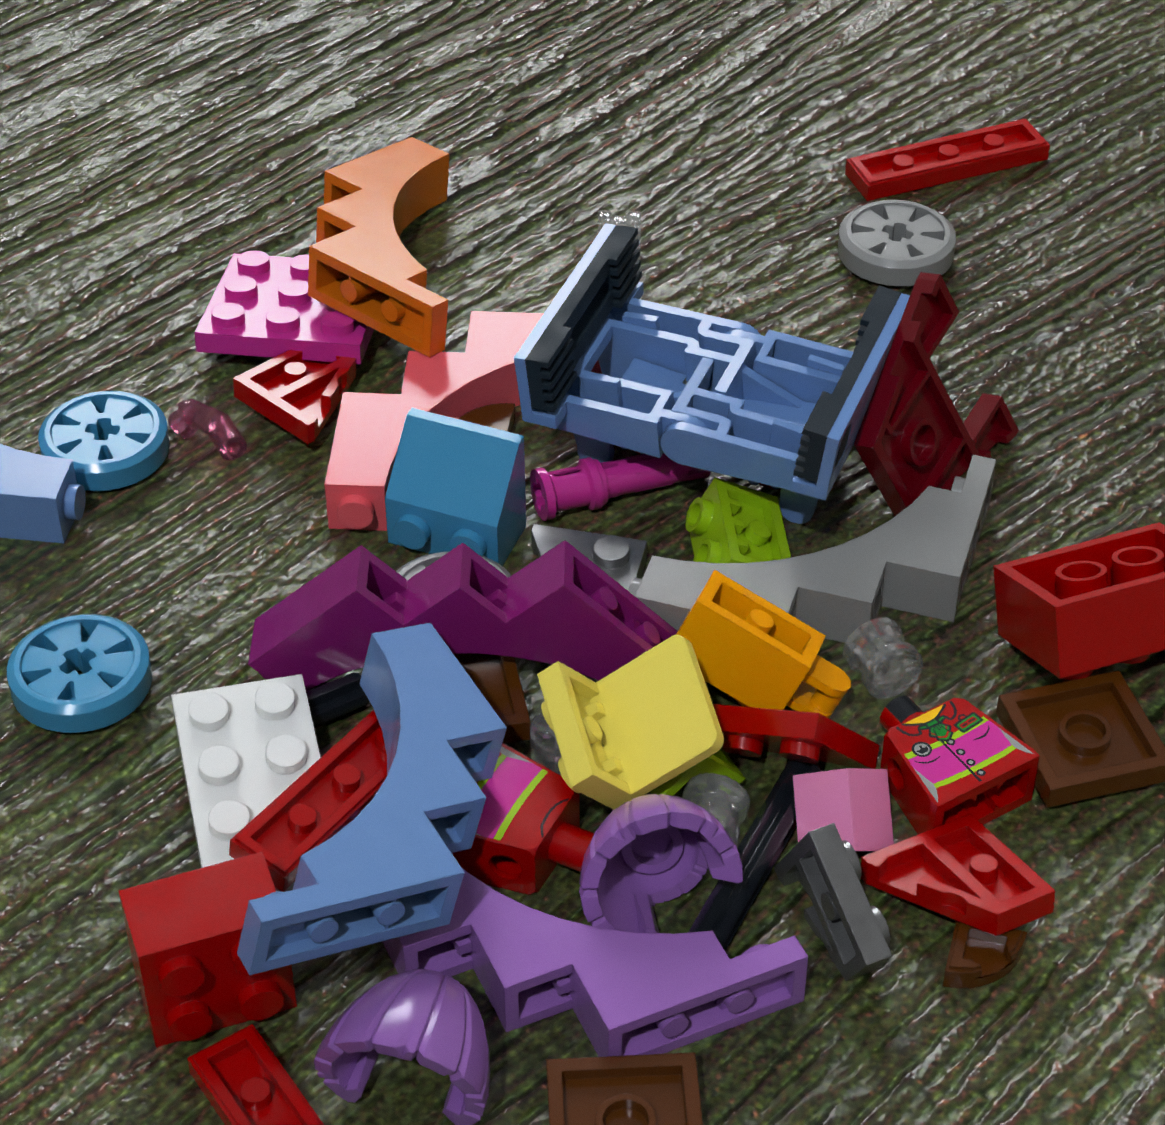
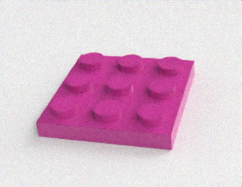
[194,251,374,364]

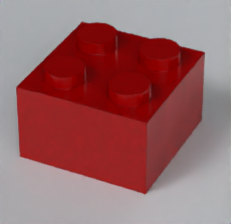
[118,852,297,1048]

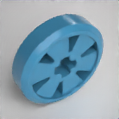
[38,391,170,491]
[7,614,152,733]

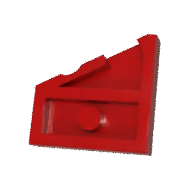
[233,350,356,444]
[713,704,880,769]
[861,814,1055,936]

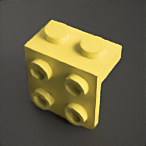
[537,635,724,810]

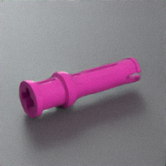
[530,453,711,521]

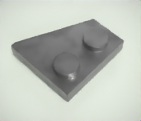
[774,823,892,981]

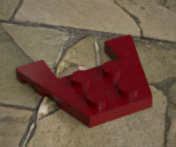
[854,272,1019,516]

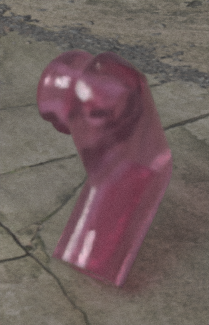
[168,398,247,460]

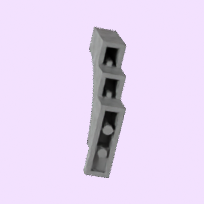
[628,455,996,648]

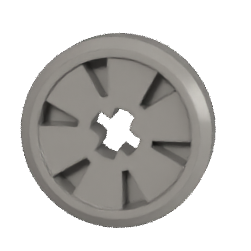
[838,200,956,287]

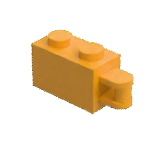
[675,570,851,718]

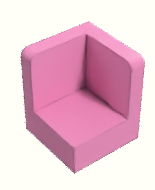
[792,768,894,852]

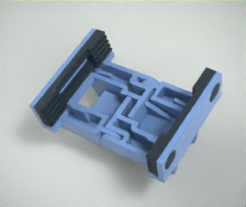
[514,223,910,524]

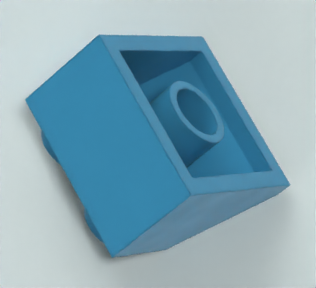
[385,408,526,566]

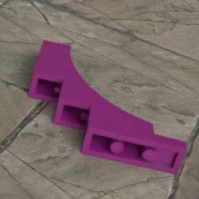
[248,540,677,692]

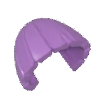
[579,794,743,933]
[314,969,490,1125]

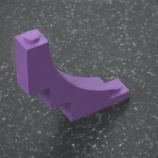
[343,825,808,1057]

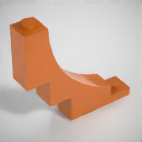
[308,137,450,357]

